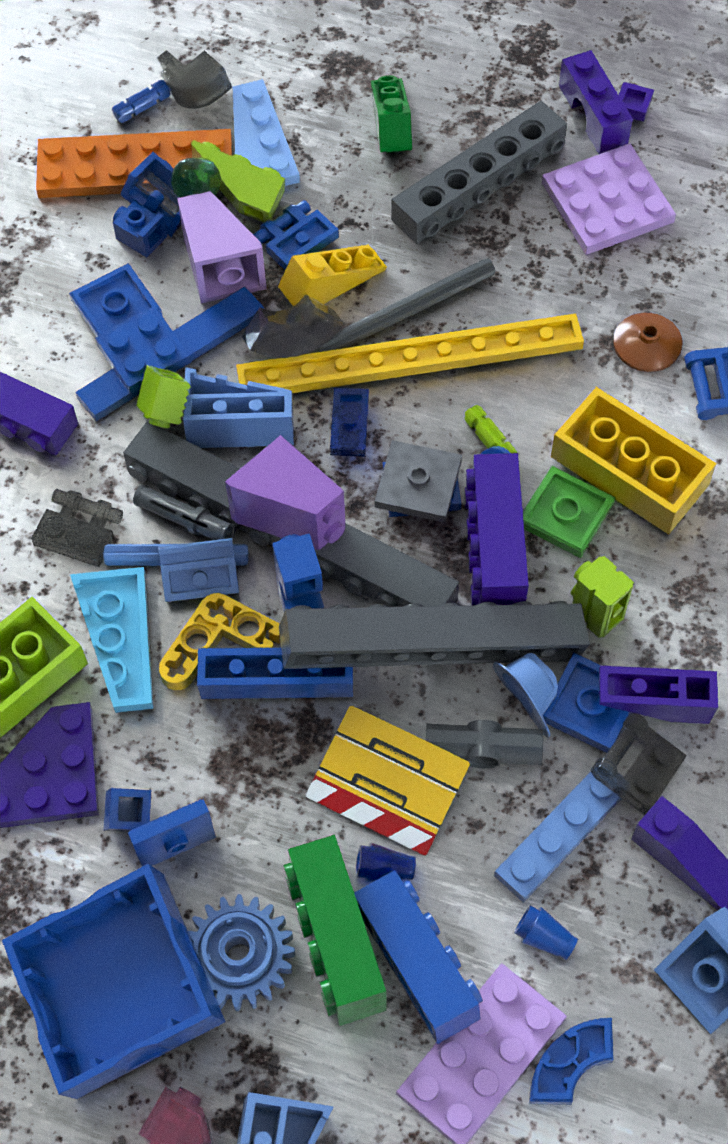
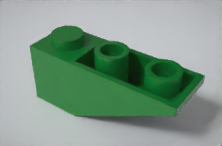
[371,75,412,152]

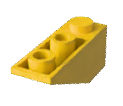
[278,244,387,310]

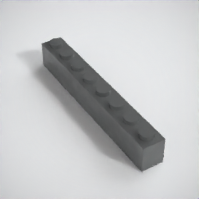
[279,601,590,669]

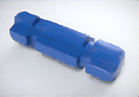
[112,80,171,123]

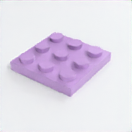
[542,143,676,255]

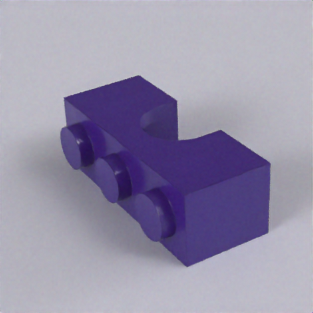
[559,50,633,154]

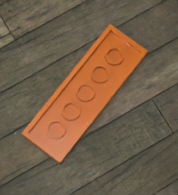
[36,129,232,198]

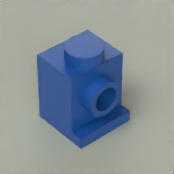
[113,201,168,258]

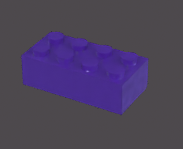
[464,453,529,606]

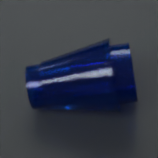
[356,842,416,883]

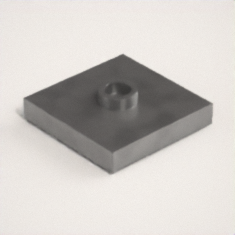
[374,440,462,523]

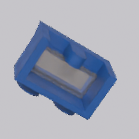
[120,152,202,237]

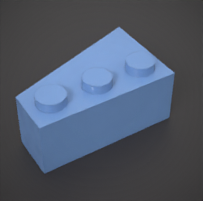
[183,367,294,448]
[237,1092,334,1144]

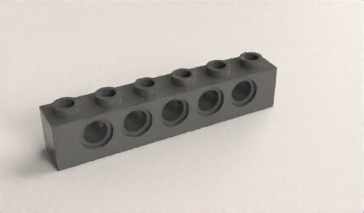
[391,100,567,244]

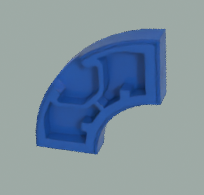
[529,1018,614,1105]

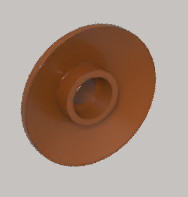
[613,313,683,372]

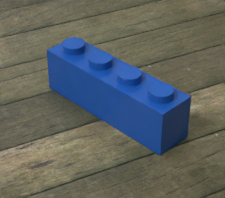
[197,648,353,699]
[354,870,483,1044]

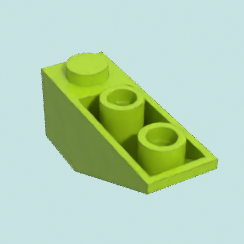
[191,140,285,223]

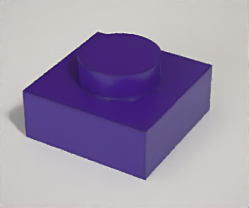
[619,82,654,122]

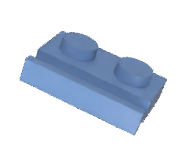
[158,538,239,602]

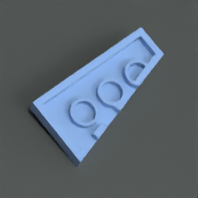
[232,79,300,186]

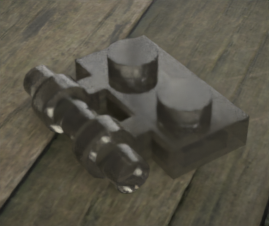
[31,489,123,567]

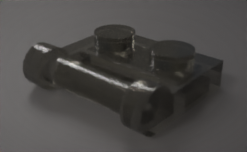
[591,713,687,816]

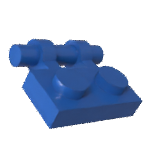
[253,200,339,270]

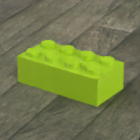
[0,596,88,738]

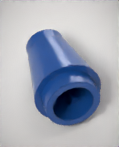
[514,905,578,960]

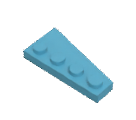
[70,567,153,713]

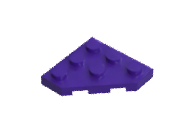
[0,702,99,828]

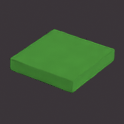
[523,466,616,558]

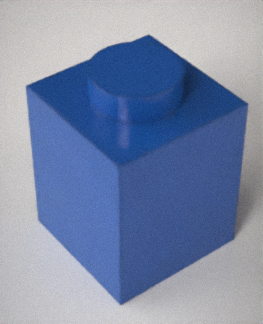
[103,788,152,832]

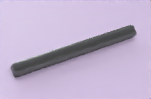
[315,258,496,352]

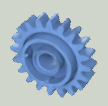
[188,894,295,1011]

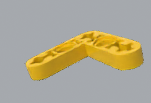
[159,593,281,690]

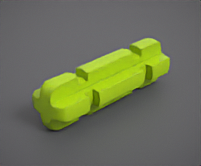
[464,405,517,453]

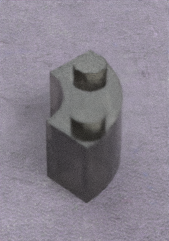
[242,294,344,358]

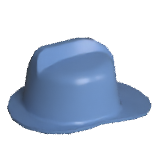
[493,653,558,738]

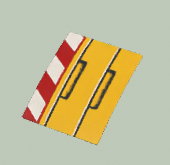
[306,706,470,855]

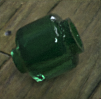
[171,157,221,198]

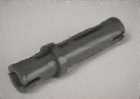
[133,484,236,540]

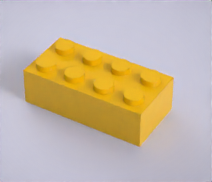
[551,387,717,535]

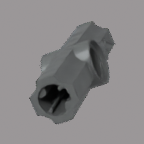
[426,720,543,769]

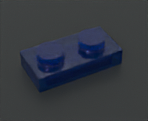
[330,388,369,457]

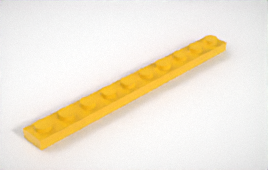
[236,313,584,393]

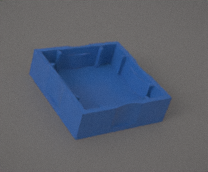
[2,864,226,1099]

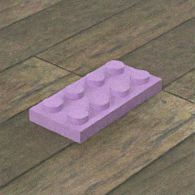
[396,963,567,1144]

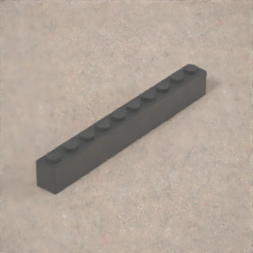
[123,421,459,607]

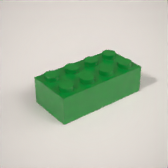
[283,834,387,1026]

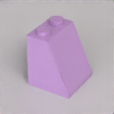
[177,191,267,304]

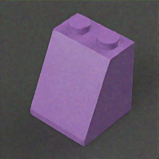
[225,435,345,550]

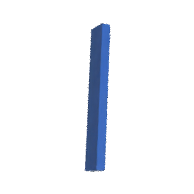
[75,286,265,422]

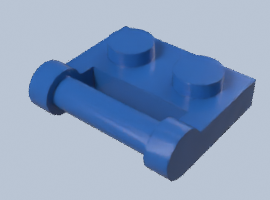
[684,347,728,420]

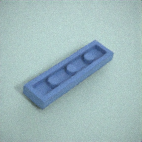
[494,762,629,903]

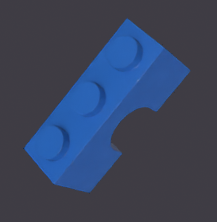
[272,533,324,612]

